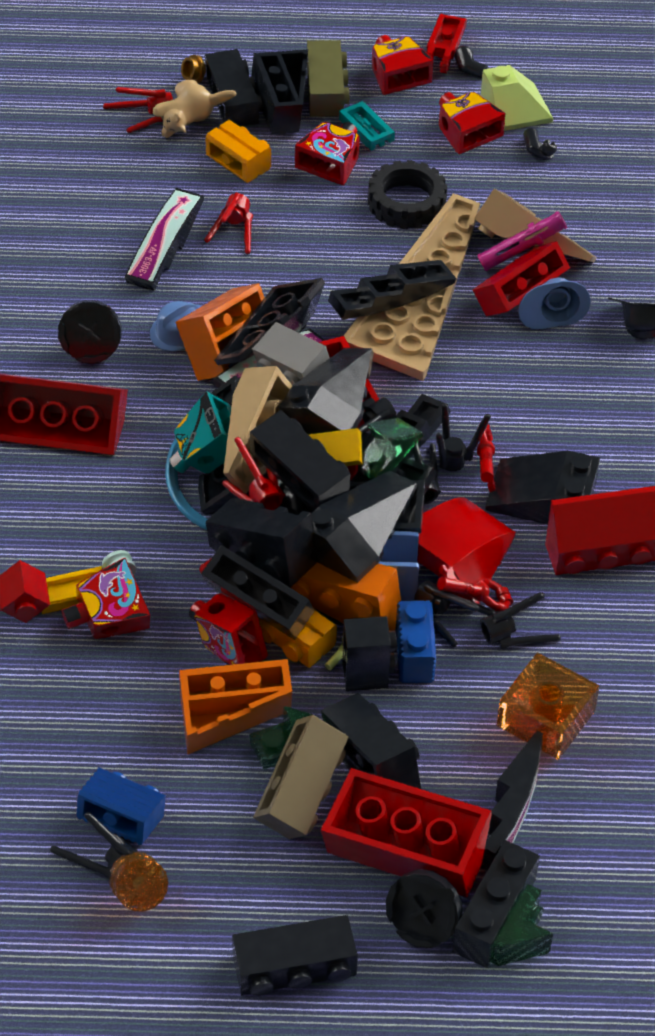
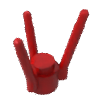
[103,87,173,133]
[204,192,253,254]
[223,437,285,510]

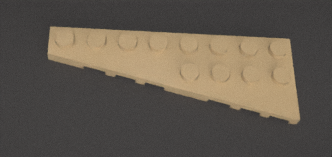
[344,193,480,381]

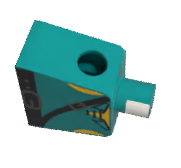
[170,391,231,473]

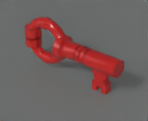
[477,424,495,492]
[437,564,513,612]

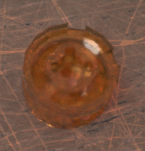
[109,852,168,912]

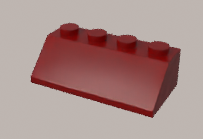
[0,374,128,455]
[545,486,655,575]
[321,768,492,897]

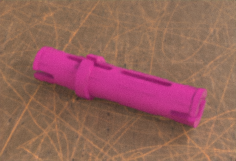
[477,211,567,271]

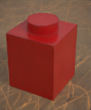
[0,560,50,623]

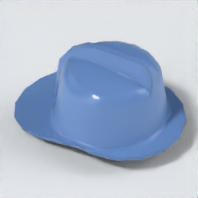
[518,278,591,329]
[150,301,202,352]

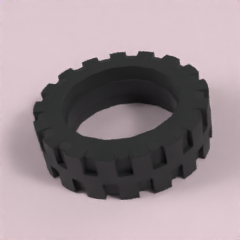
[368,160,447,229]

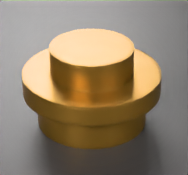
[181,55,206,84]

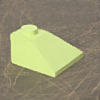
[481,65,553,131]

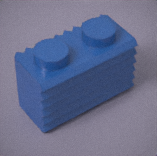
[396,601,436,683]
[76,767,166,845]

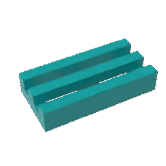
[339,101,395,151]

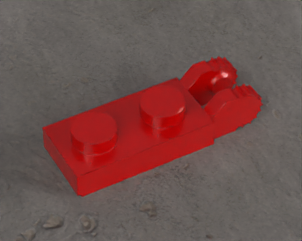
[426,14,467,74]

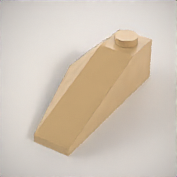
[474,189,597,263]
[223,366,292,494]

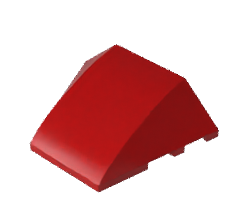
[417,497,516,604]

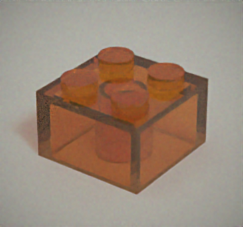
[496,652,600,760]

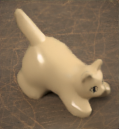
[153,80,236,138]

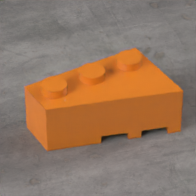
[175,283,265,381]
[291,563,401,631]
[179,659,292,755]

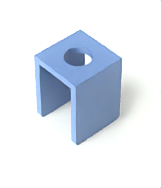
[379,531,419,601]

